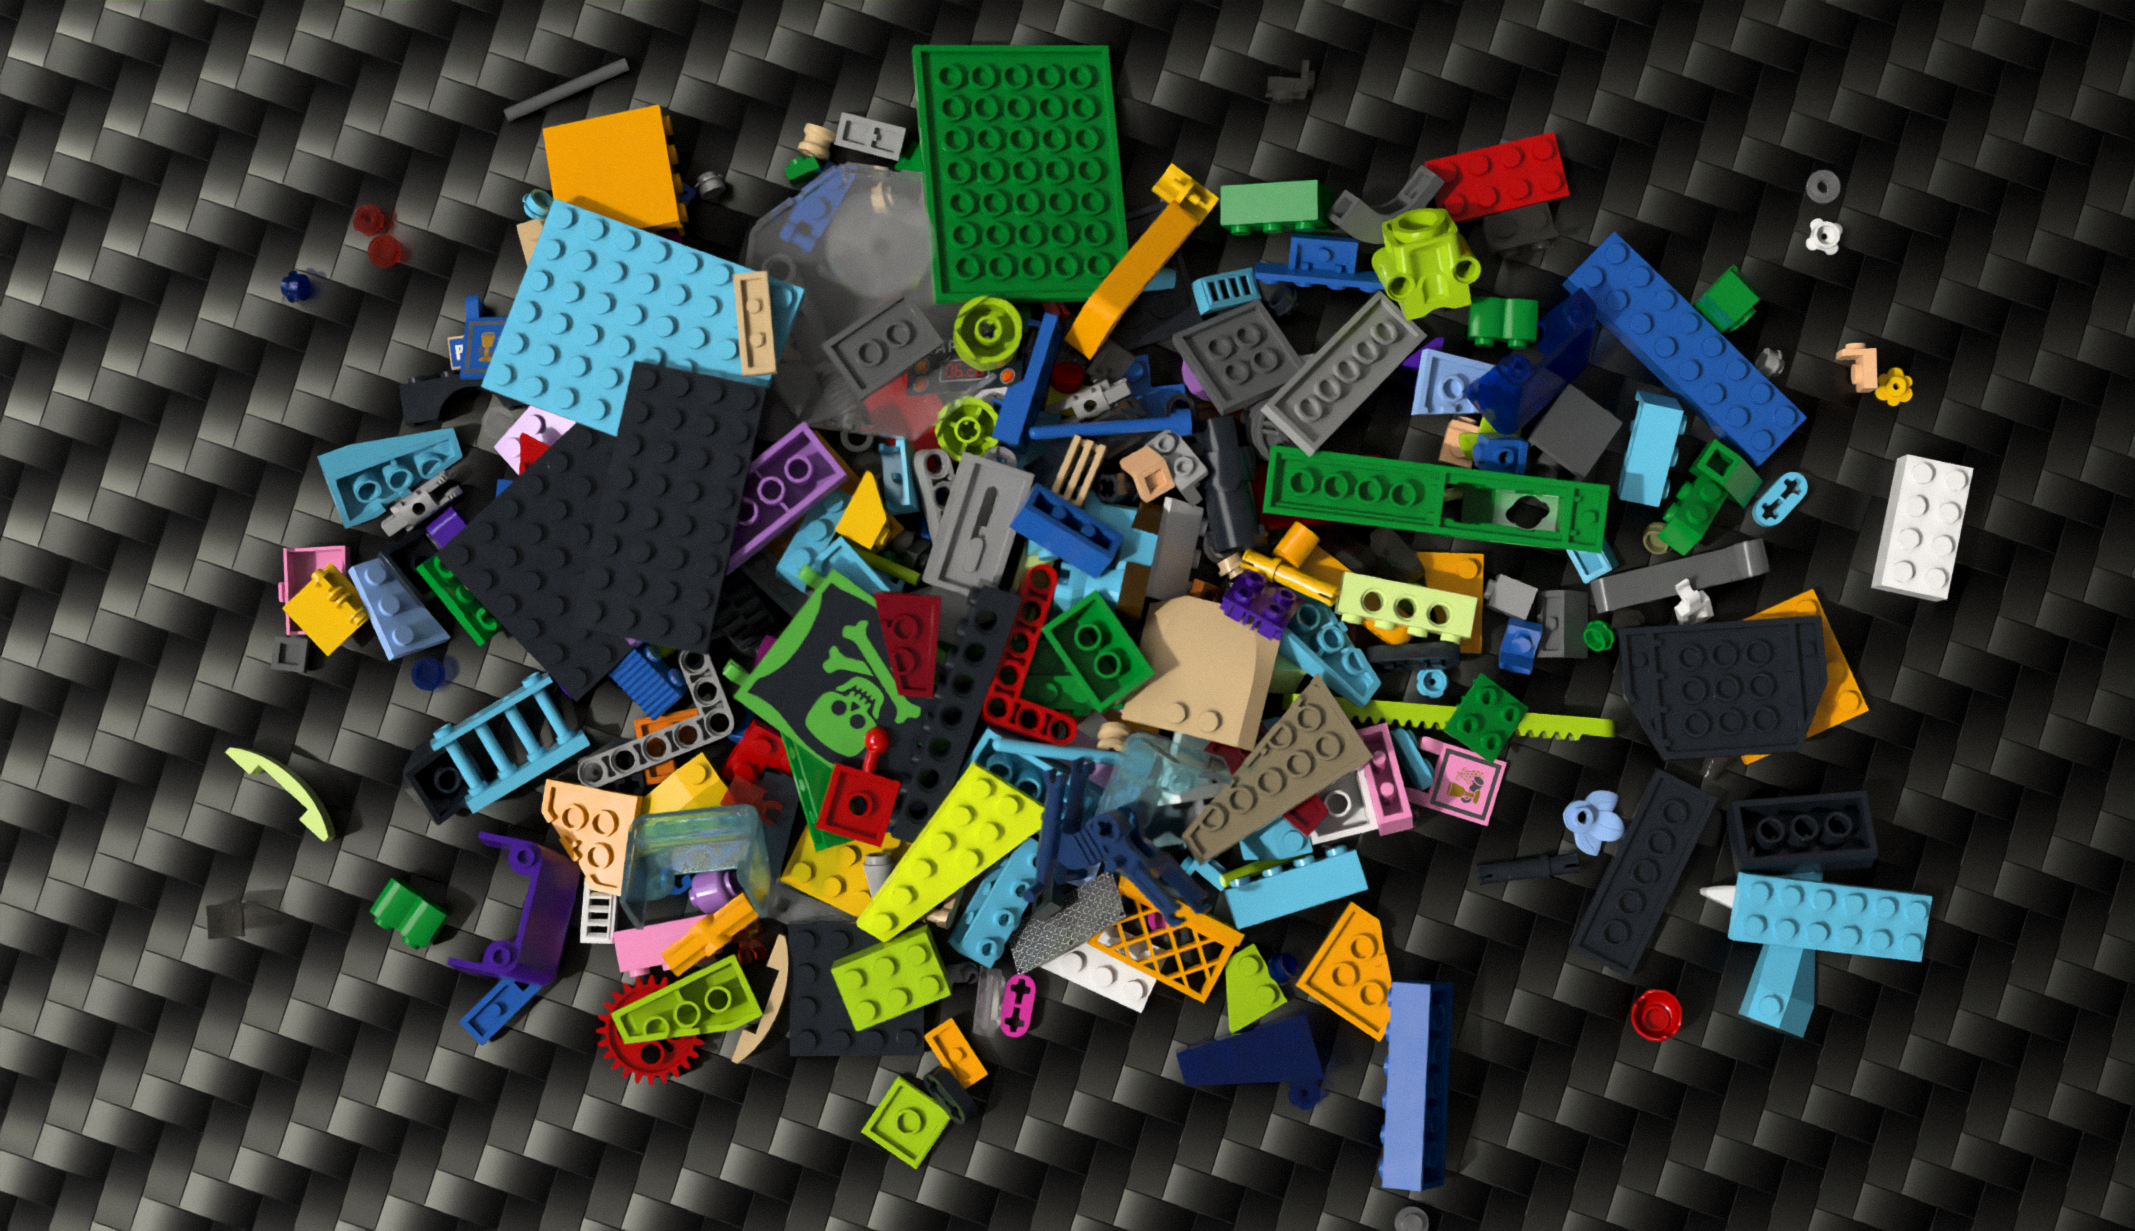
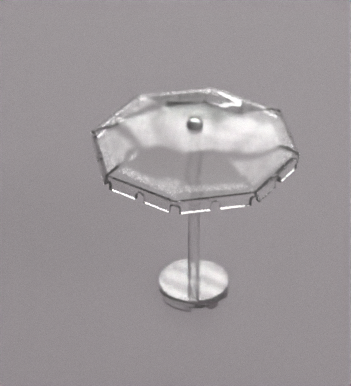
[745,162,1012,441]

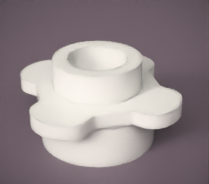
[1806,218,1843,255]

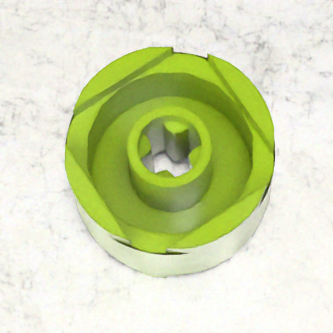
[953,296,1022,371]

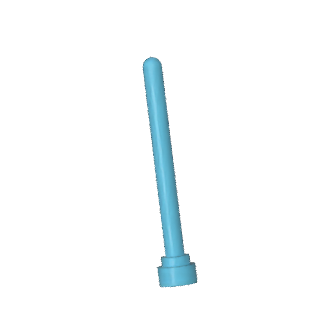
[993,738,1154,776]

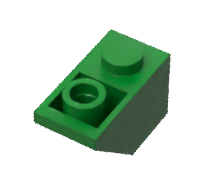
[1688,439,1763,509]

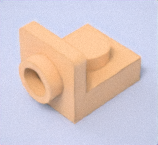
[1836,343,1877,393]
[1438,416,1479,469]

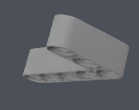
[910,449,955,594]
[577,651,735,788]

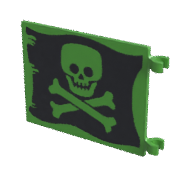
[723,563,972,807]

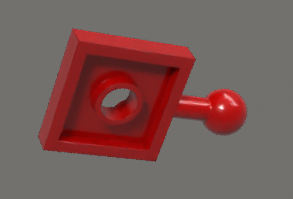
[815,727,901,848]

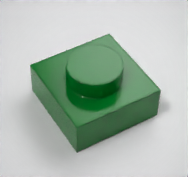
[784,155,821,187]

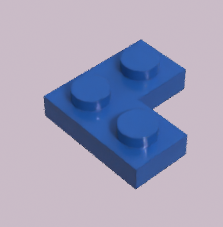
[1115,354,1187,418]

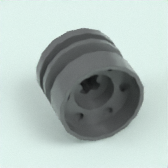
[1238,394,1320,462]

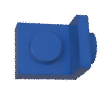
[1499,617,1542,675]

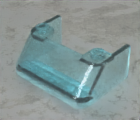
[1091,732,1233,898]
[619,804,771,930]

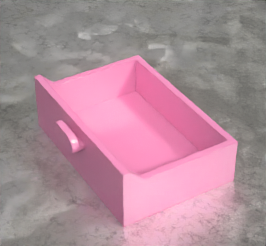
[278,546,352,636]

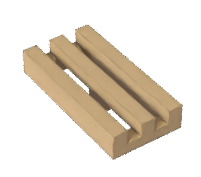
[1051,435,1107,510]

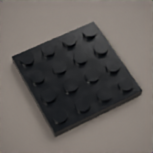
[1063,201,1203,367]
[788,921,925,1056]

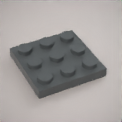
[1172,299,1304,416]

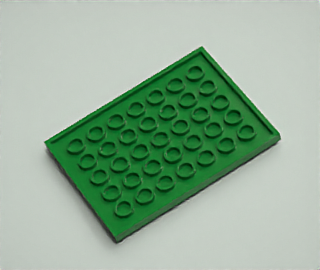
[912,45,1129,304]

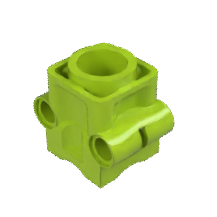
[1372,208,1481,321]

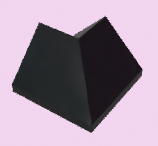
[402,737,489,826]

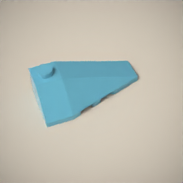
[1277,586,1381,708]
[1738,944,1815,1037]

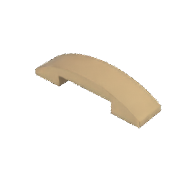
[731,933,789,1064]

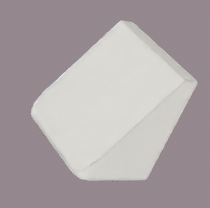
[1700,885,1736,909]

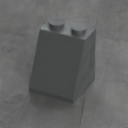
[1516,383,1623,482]

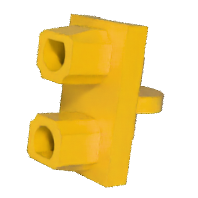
[1151,163,1219,226]

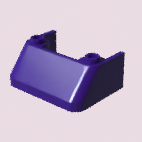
[447,831,582,987]

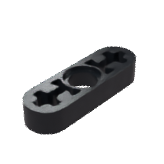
[1364,642,1460,673]

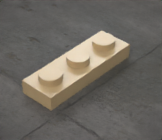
[733,271,778,377]

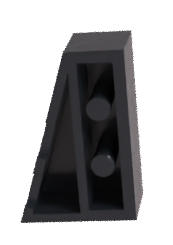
[1144,797,1215,853]

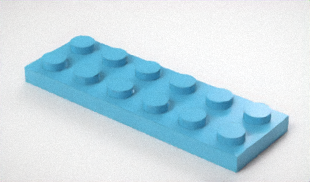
[1728,871,1932,962]

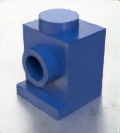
[1472,433,1529,475]

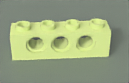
[1334,571,1478,644]

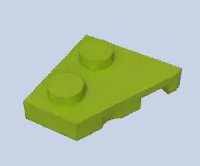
[1225,943,1288,1034]

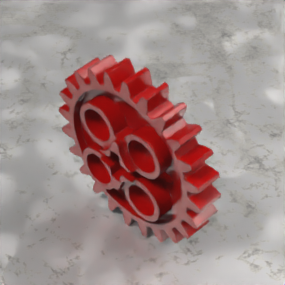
[596,975,704,1085]

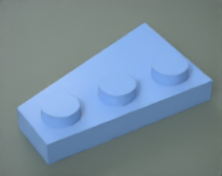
[348,558,451,661]

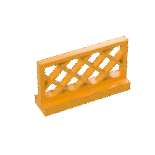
[1086,871,1245,1003]

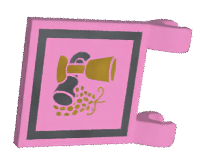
[1405,736,1507,826]

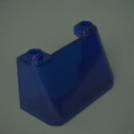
[1462,287,1597,435]

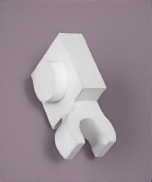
[1674,578,1714,625]

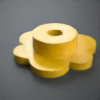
[1875,368,1913,406]

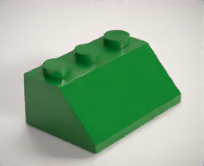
[1041,589,1156,714]

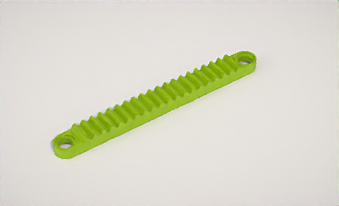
[1282,693,1616,741]

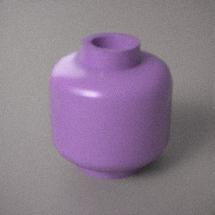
[689,866,741,914]

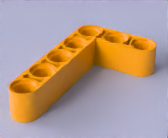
[1064,200,1200,361]
[1271,522,1413,645]

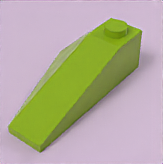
[611,954,763,1044]

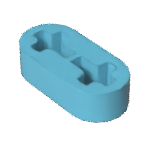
[1752,472,1808,527]

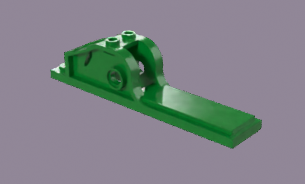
[1262,445,1610,554]

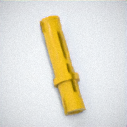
[1240,548,1340,607]

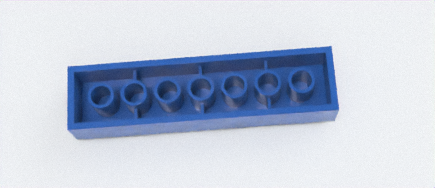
[1562,231,1807,469]

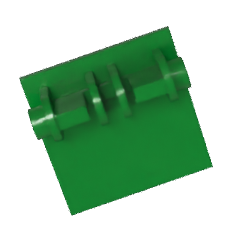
[1444,673,1529,764]

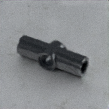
[1095,468,1171,506]

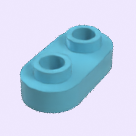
[1389,726,1435,791]

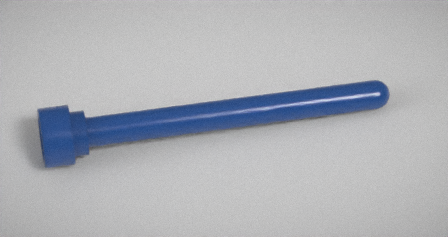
[1029,409,1192,440]

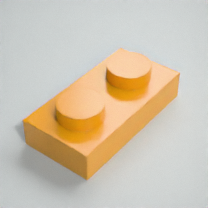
[924,1017,988,1089]

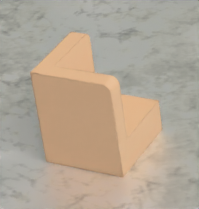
[1119,445,1175,503]

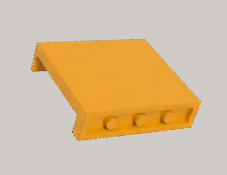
[543,104,689,236]

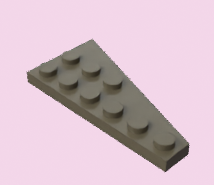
[1182,673,1373,866]

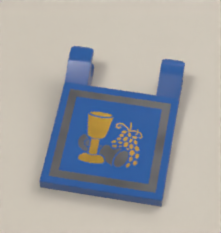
[460,295,508,380]

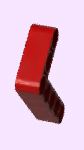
[979,564,1078,745]

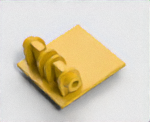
[282,562,369,657]

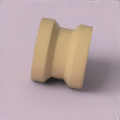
[797,124,836,161]
[1096,722,1131,754]

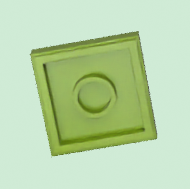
[861,1075,951,1169]

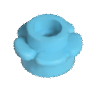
[523,189,553,220]
[1416,669,1449,698]

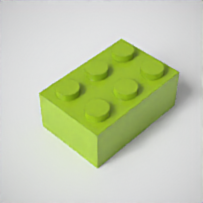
[831,924,953,1032]

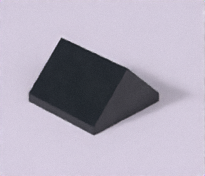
[377,526,442,610]

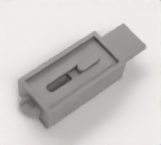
[922,446,1035,645]

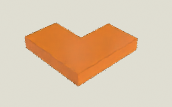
[634,708,699,785]

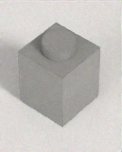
[1482,574,1538,620]

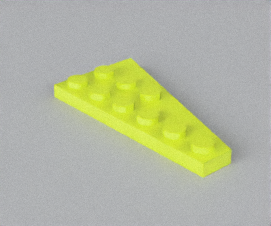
[856,760,1044,943]

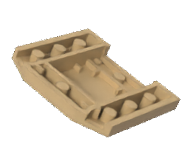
[1121,595,1281,751]

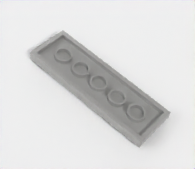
[1261,290,1427,457]

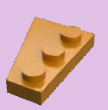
[1416,552,1484,654]

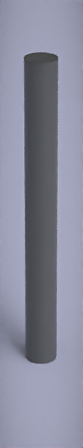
[504,58,630,122]

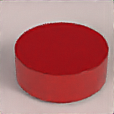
[1050,362,1084,394]

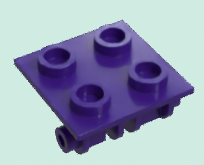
[1219,568,1304,641]

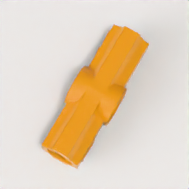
[660,892,760,977]

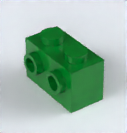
[1657,474,1729,556]

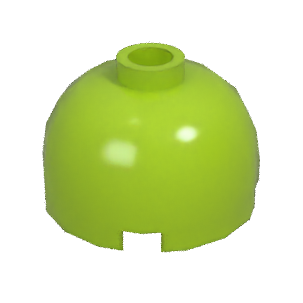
[935,396,1001,463]

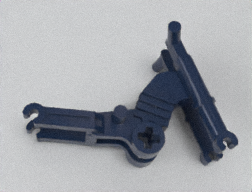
[1023,757,1212,927]

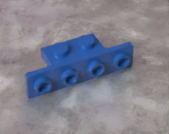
[1255,233,1385,293]

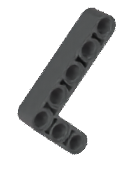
[1590,538,1771,614]

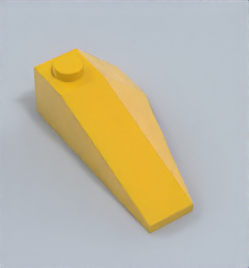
[633,752,747,859]

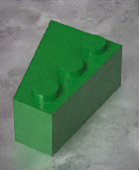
[1691,264,1762,336]

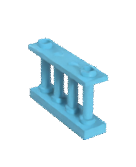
[430,672,590,814]

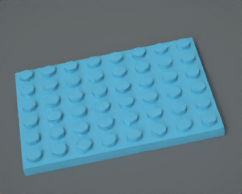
[481,198,807,437]

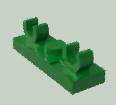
[416,551,505,647]

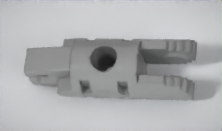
[1045,378,1132,425]
[381,469,463,537]

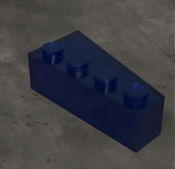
[1175,1011,1325,1086]

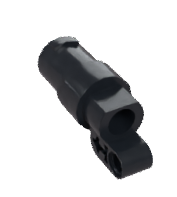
[1165,394,1270,554]
[1023,396,1159,500]

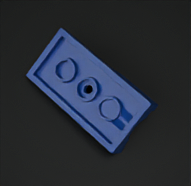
[991,313,1065,455]

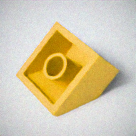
[835,471,892,554]

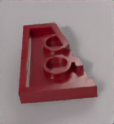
[872,590,941,698]

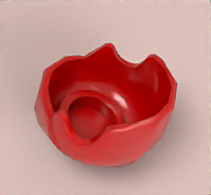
[1631,989,1683,1042]

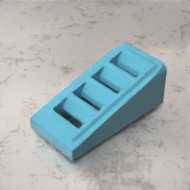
[1191,268,1262,315]

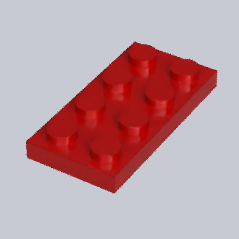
[1424,132,1570,224]

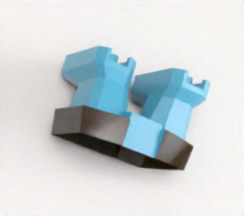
[1050,486,1164,638]

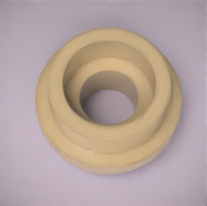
[1217,551,1246,580]

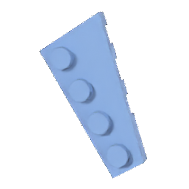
[1411,349,1546,415]

